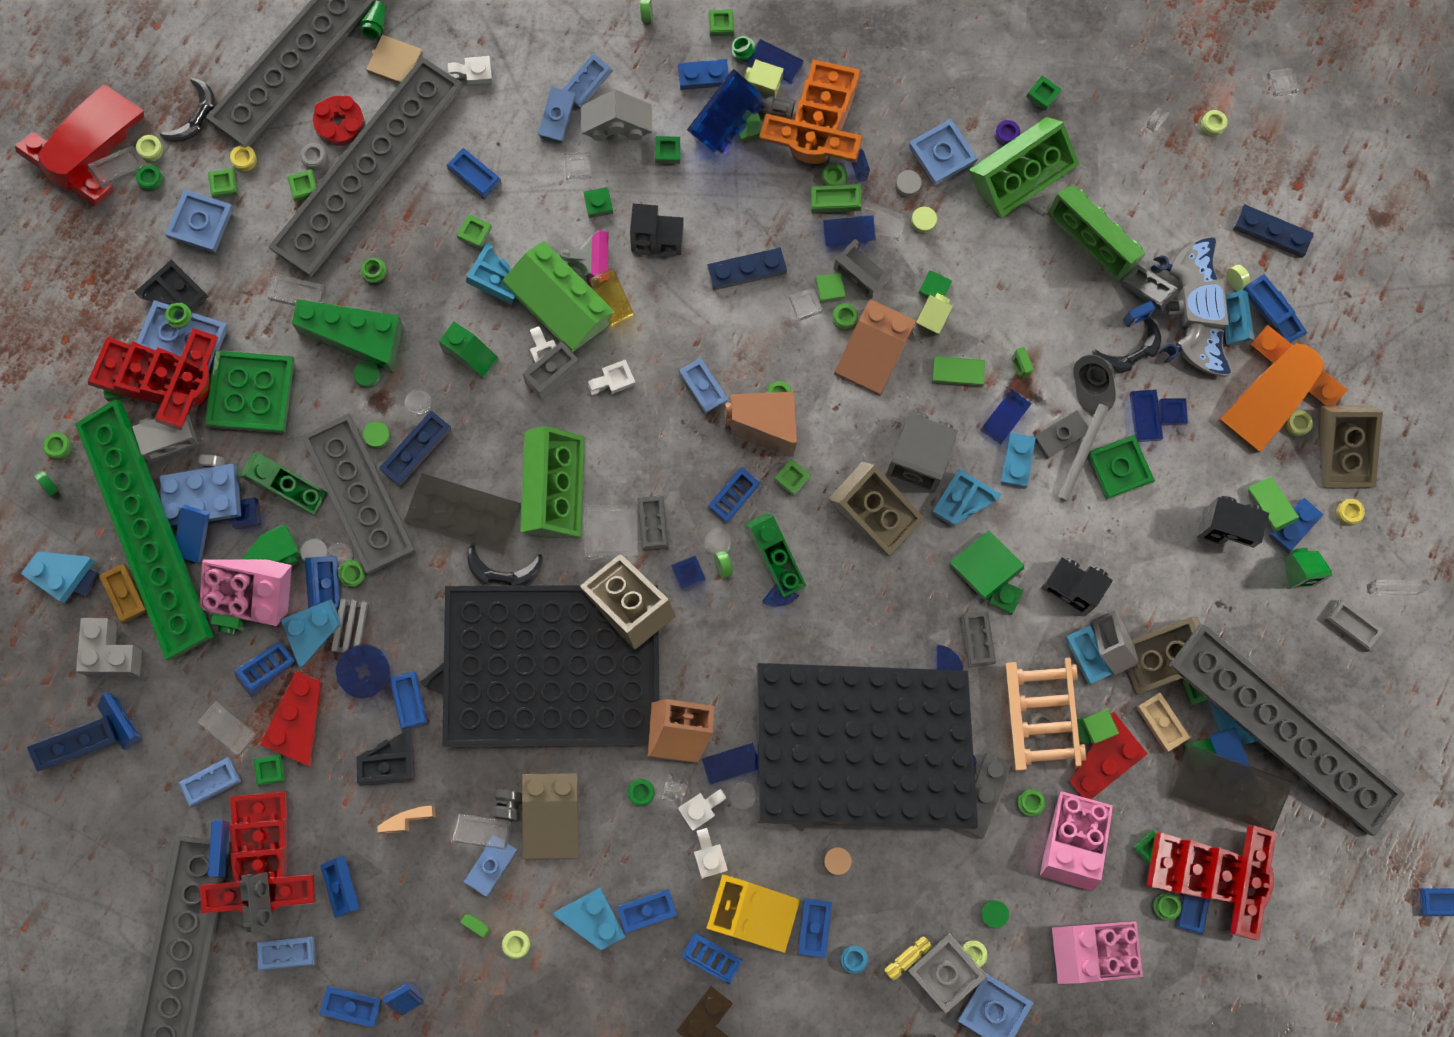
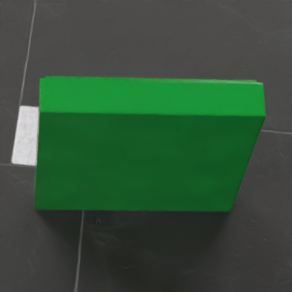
[1087,435,1155,501]
[950,531,1025,601]

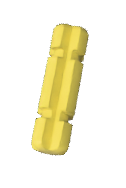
[884,937,932,981]

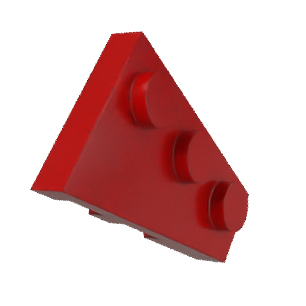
[260,671,322,767]
[1068,712,1148,799]

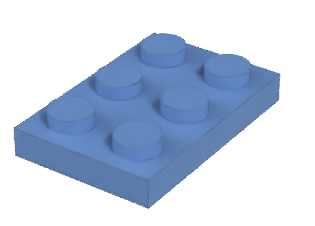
[136,300,228,373]
[160,463,241,528]

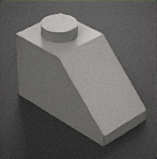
[1092,609,1139,675]

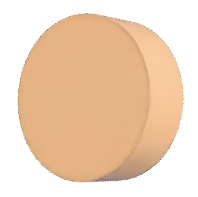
[824,847,852,875]

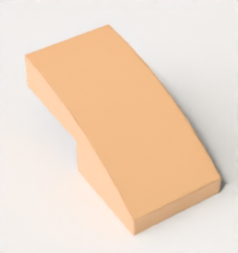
[377,805,436,834]

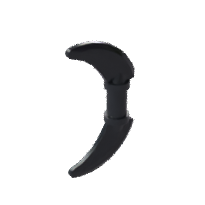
[160,78,215,141]
[1092,318,1161,372]
[467,544,542,586]

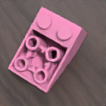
[200,560,292,626]
[1040,791,1113,891]
[1052,921,1143,984]

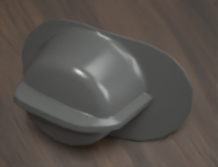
[1073,355,1116,414]

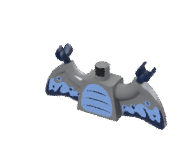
[1150,237,1231,377]

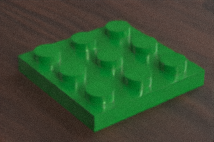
[205,350,295,433]

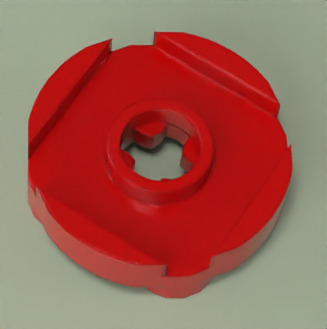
[313,95,364,146]

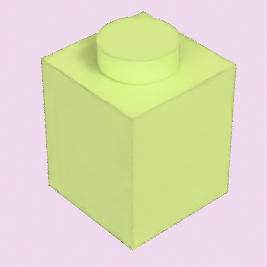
[744,59,783,98]
[916,293,953,334]

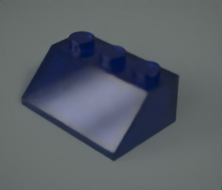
[687,69,764,158]

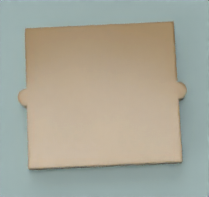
[366,35,423,83]

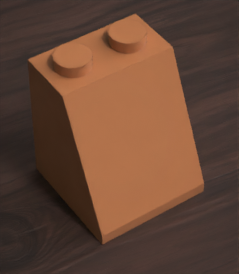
[725,392,797,457]

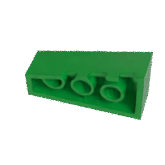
[292,299,403,373]

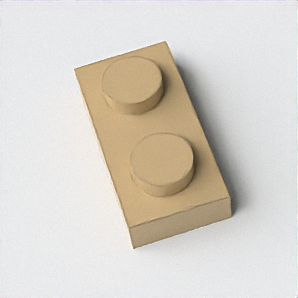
[1136,692,1190,753]

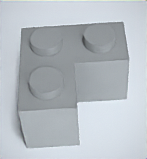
[581,89,652,141]
[76,618,142,677]

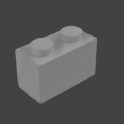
[132,415,199,462]

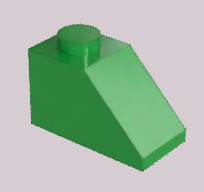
[438,321,499,379]
[1284,548,1332,589]

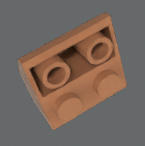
[648,699,714,763]

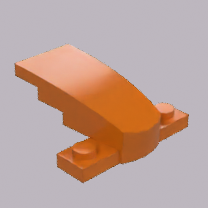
[759,59,863,164]
[1220,325,1348,452]

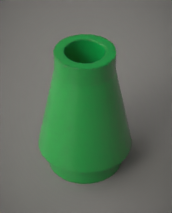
[360,1,387,40]

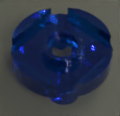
[336,644,391,698]

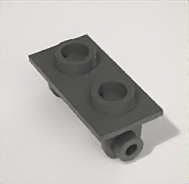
[239,872,273,934]

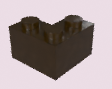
[676,985,733,1037]

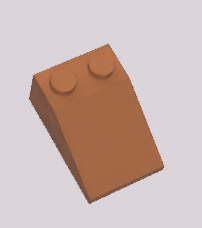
[834,299,916,395]

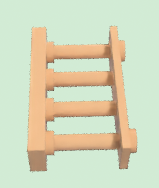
[1006,658,1086,772]

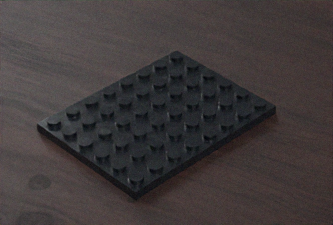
[442,585,659,747]
[756,663,978,829]

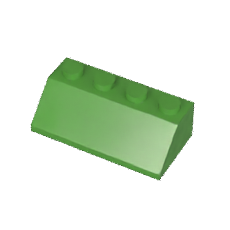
[969,117,1080,218]
[1047,185,1146,282]
[502,241,614,352]
[520,425,584,538]

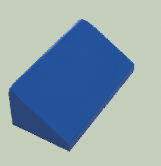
[305,556,340,609]
[97,692,141,750]

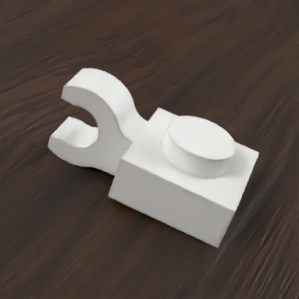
[448,56,492,85]
[530,327,556,363]
[588,360,635,396]
[678,789,727,831]
[694,828,728,878]

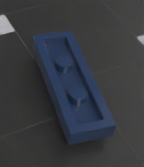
[1233,204,1314,258]
[707,247,787,291]
[379,410,451,486]
[27,715,118,772]

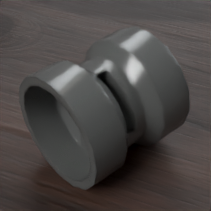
[491,789,522,821]

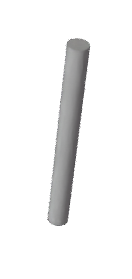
[1058,404,1108,501]

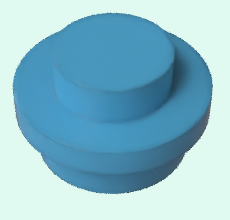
[840,946,868,974]

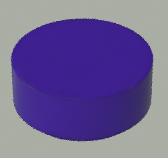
[994,120,1021,146]

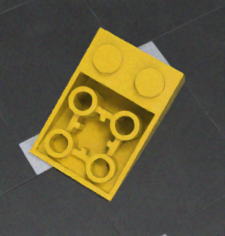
[706,874,800,953]

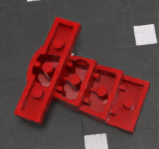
[15,84,144,206]
[88,328,218,431]
[200,791,316,914]
[1146,826,1277,941]

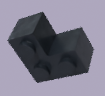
[630,203,684,257]
[1196,496,1269,548]
[1041,557,1113,616]

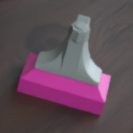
[559,230,609,288]

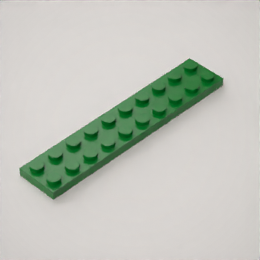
[75,399,213,660]

